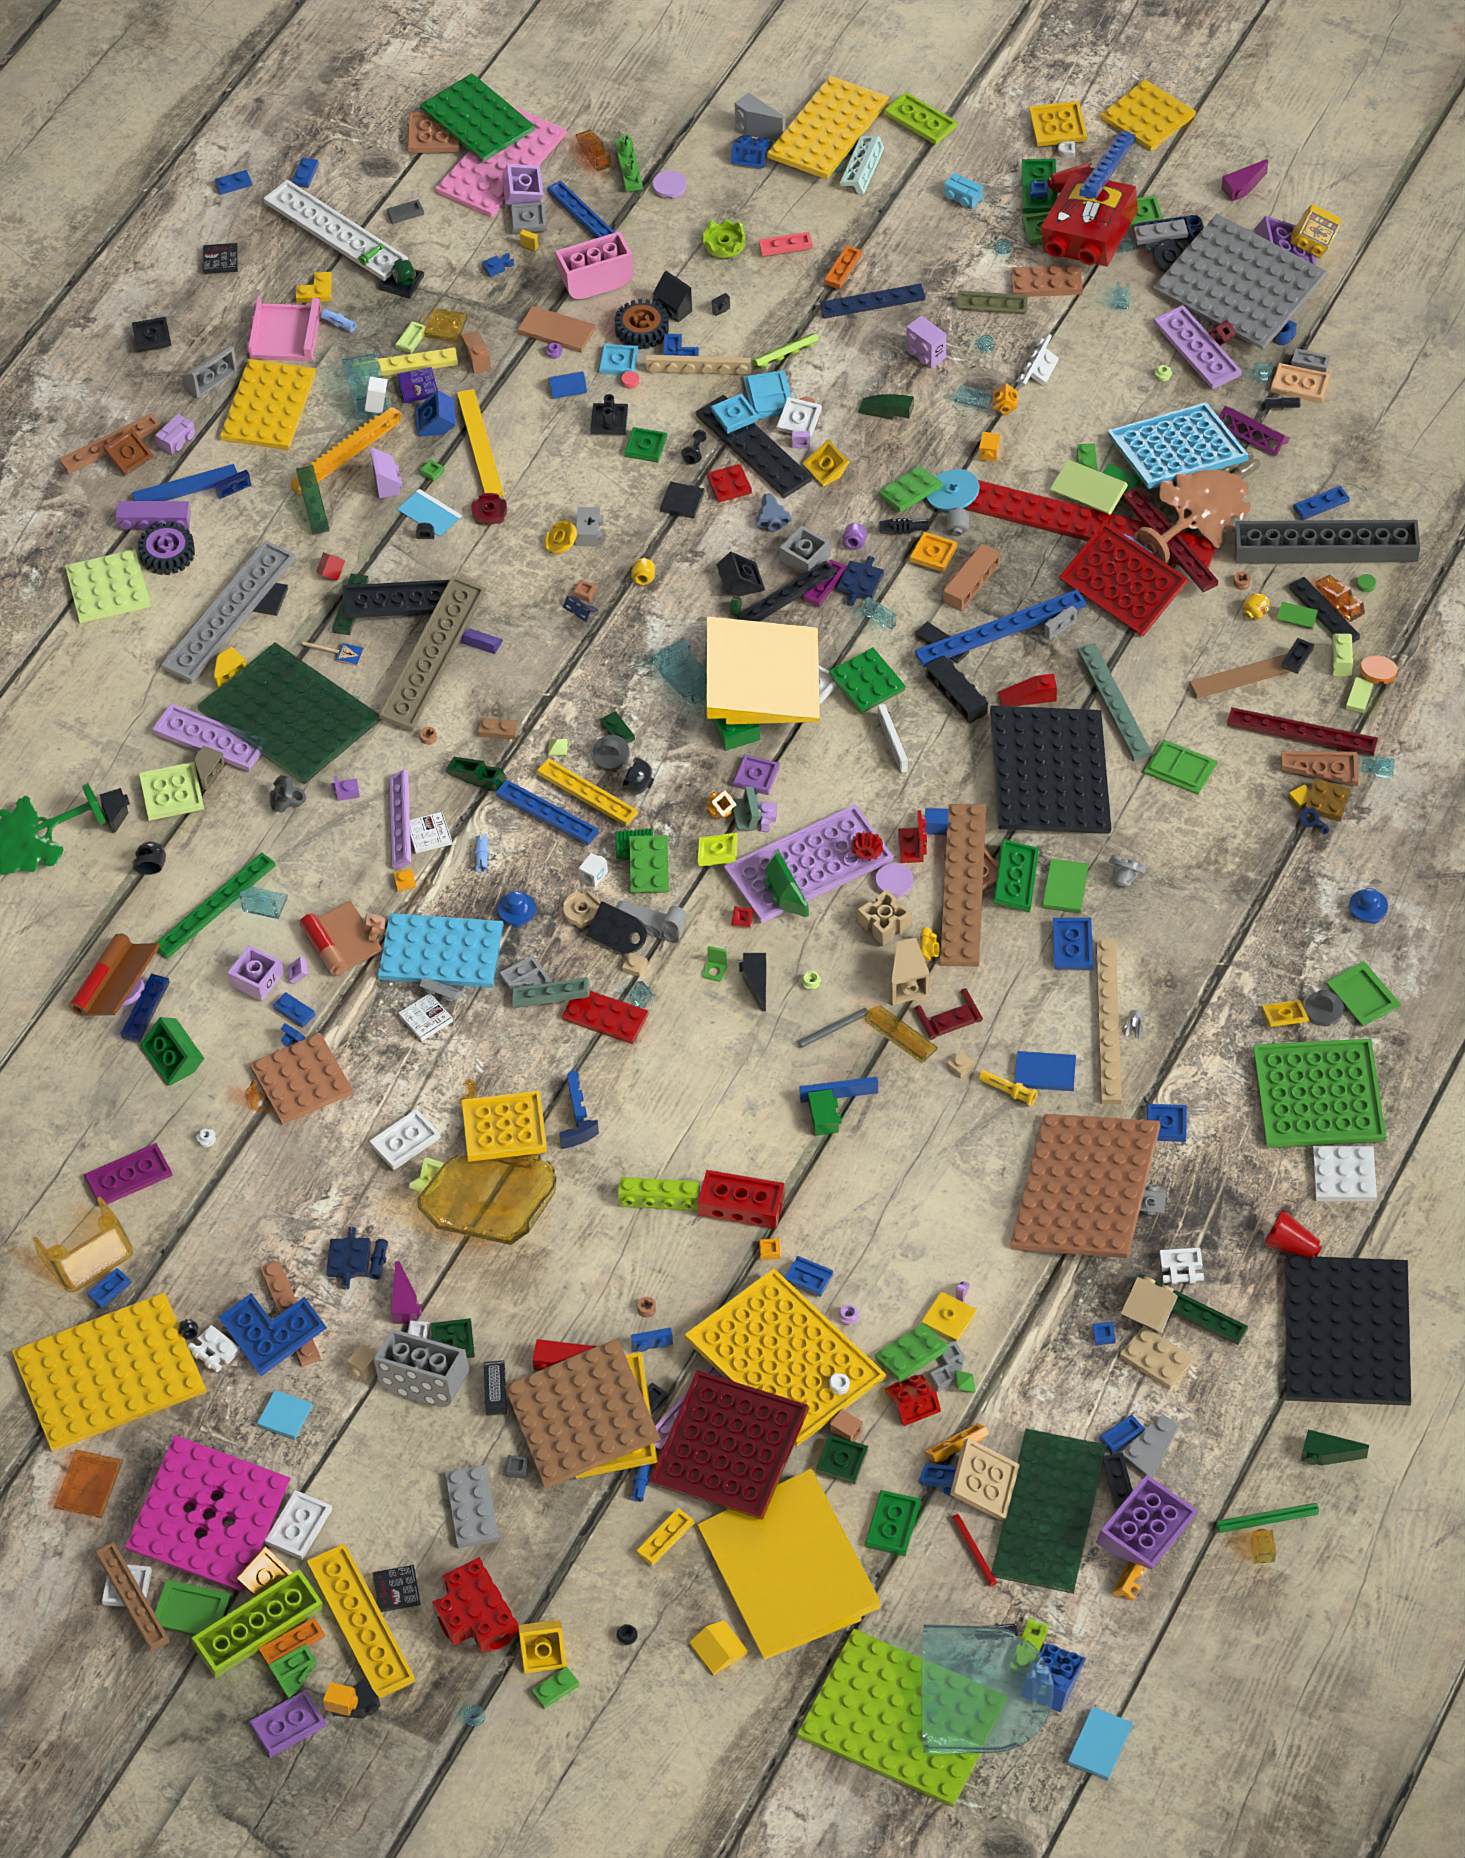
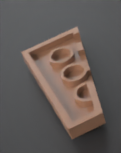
[1281,751,1359,786]

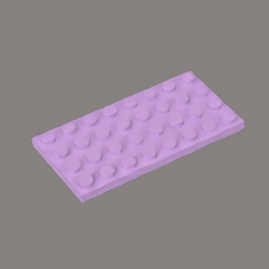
[724,804,893,923]

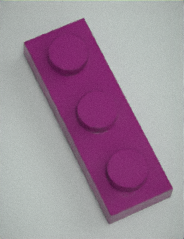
[803,560,846,607]

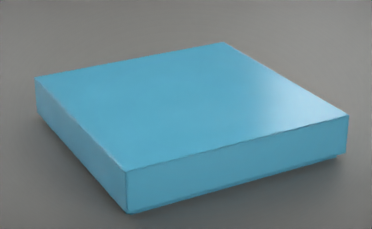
[599,344,638,375]
[711,393,759,434]
[257,1390,313,1440]

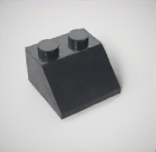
[653,271,693,322]
[716,551,765,597]

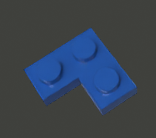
[663,334,699,356]

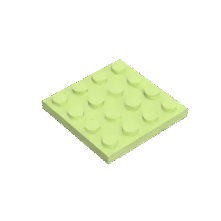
[65,549,151,623]

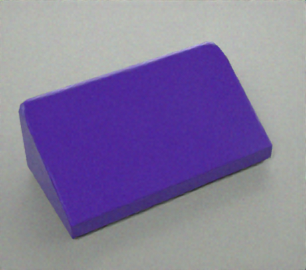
[462,629,503,654]

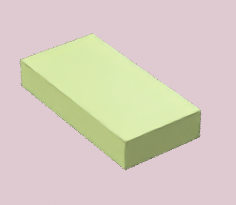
[395,321,428,354]
[1346,677,1374,713]

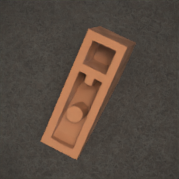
[461,331,491,374]

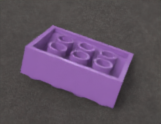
[1254,216,1316,265]
[1096,1475,1198,1570]

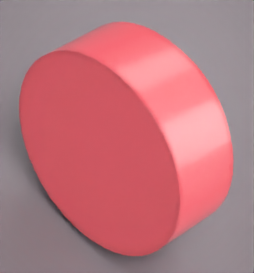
[622,371,639,388]

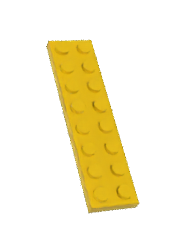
[307,1543,416,1699]

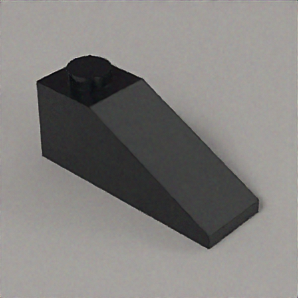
[739,953,767,1011]

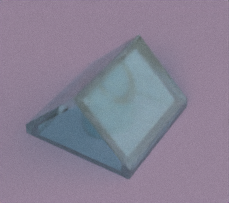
[240,887,288,919]

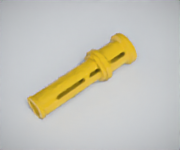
[979,1069,1038,1106]

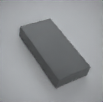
[386,199,424,224]

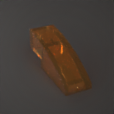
[576,129,613,172]
[1315,575,1365,622]

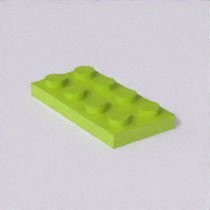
[884,92,958,145]

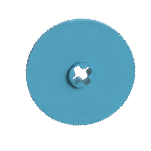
[927,469,979,511]

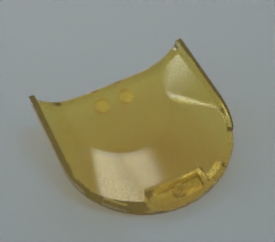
[417,1154,557,1245]

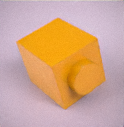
[979,432,1000,462]
[323,1682,358,1716]

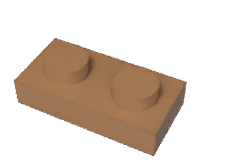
[478,718,518,740]

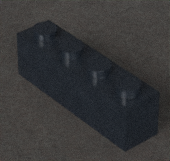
[926,655,989,724]

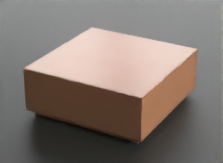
[573,580,597,602]

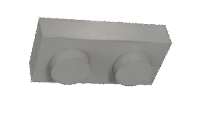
[1291,348,1330,373]
[1044,606,1077,640]
[420,978,462,1001]

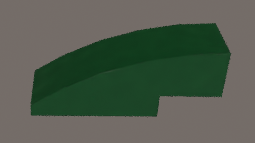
[858,394,914,420]
[445,756,507,791]

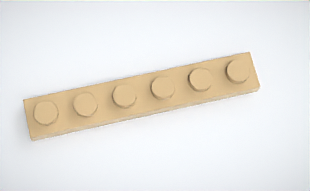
[646,355,751,375]

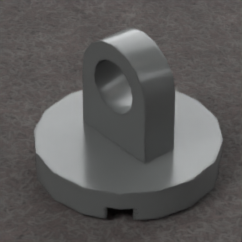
[592,735,630,771]
[270,775,306,813]
[1305,990,1344,1027]

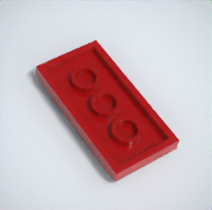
[562,990,649,1044]

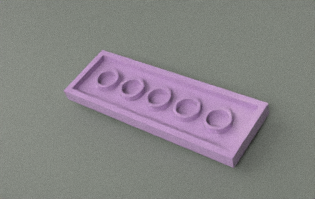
[1154,305,1242,389]
[152,703,268,772]

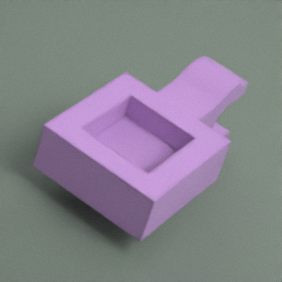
[758,802,777,832]

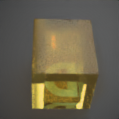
[1250,1529,1276,1564]

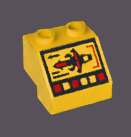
[1291,204,1341,258]

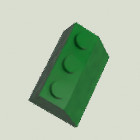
[140,1017,205,1085]

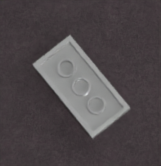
[445,1465,499,1549]

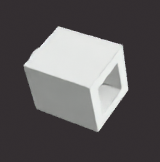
[578,853,608,887]

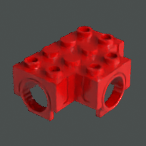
[432,1557,519,1653]

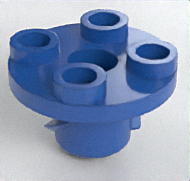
[1349,888,1388,924]
[498,891,536,928]

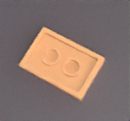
[1270,363,1330,403]

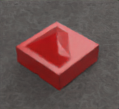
[731,906,754,928]

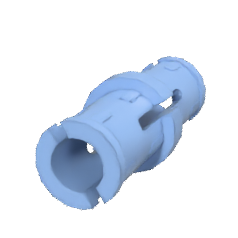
[321,308,356,332]
[474,835,489,872]

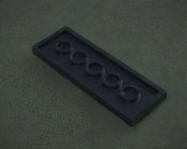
[342,580,450,618]

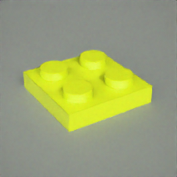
[698,833,738,866]

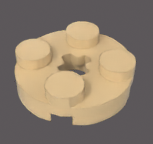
[563,891,600,928]

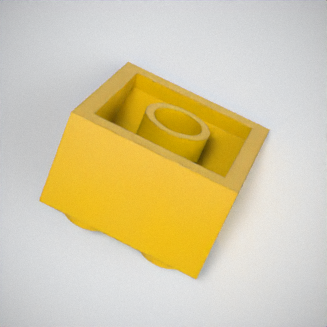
[519,1620,567,1674]

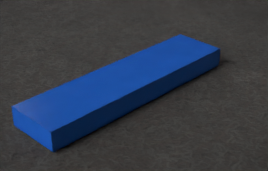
[799,1077,878,1103]

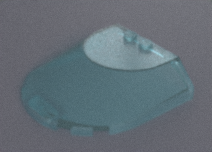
[921,1625,1054,1753]

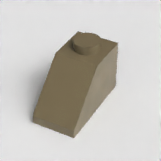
[194,745,225,791]

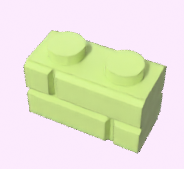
[1332,634,1353,677]

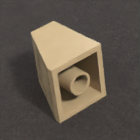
[891,937,930,1005]

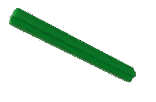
[1216,1503,1319,1533]

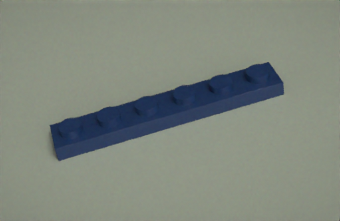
[820,283,925,319]

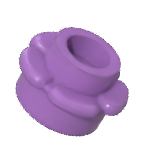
[545,343,563,359]

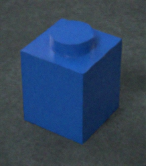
[922,808,948,835]

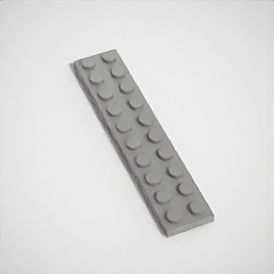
[161,540,296,683]

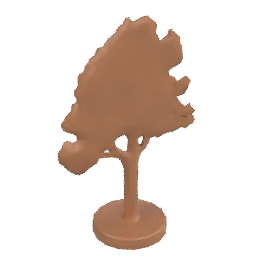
[1134,469,1251,563]

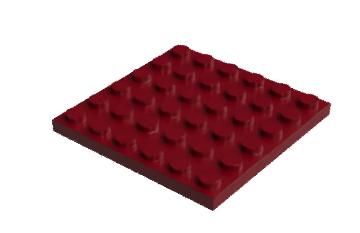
[649,1370,810,1520]

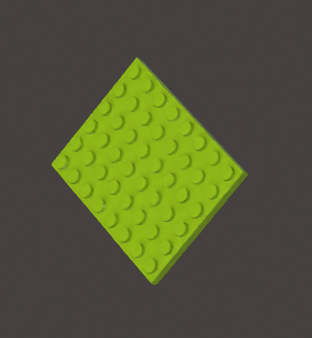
[797,1629,1008,1807]

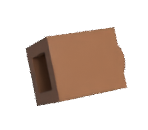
[829,1409,863,1442]

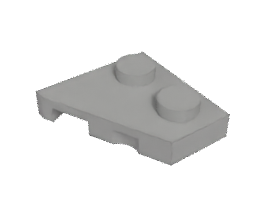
[500,955,552,990]

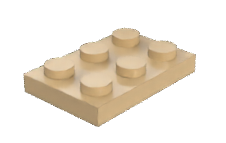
[1120,1326,1194,1390]

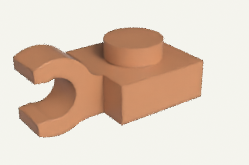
[364,913,385,942]

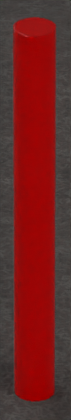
[952,1514,997,1587]

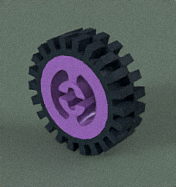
[138,522,195,575]

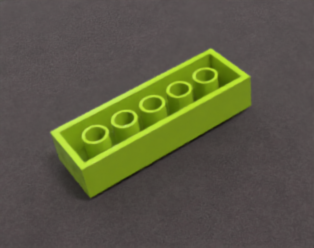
[192,1569,323,1679]

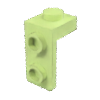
[409,1158,445,1194]

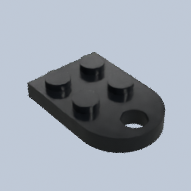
[586,901,647,954]

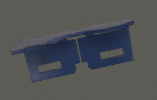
[563,595,598,622]

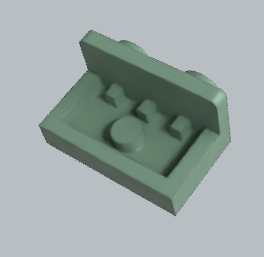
[732,787,761,831]

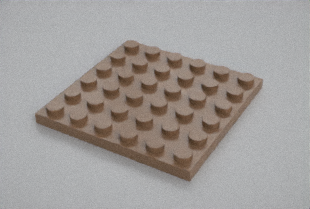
[505,1338,661,1488]

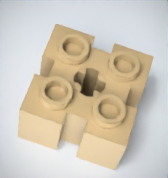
[858,889,912,946]

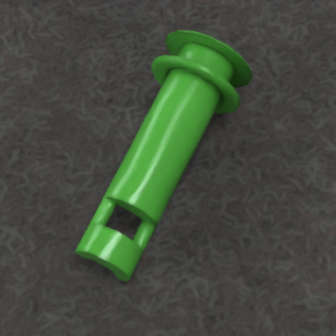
[358,243,384,265]

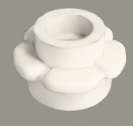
[196,1129,216,1147]

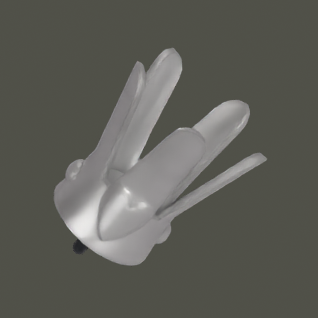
[1123,1010,1144,1038]

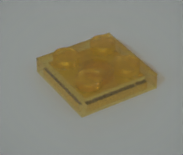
[424,307,468,343]

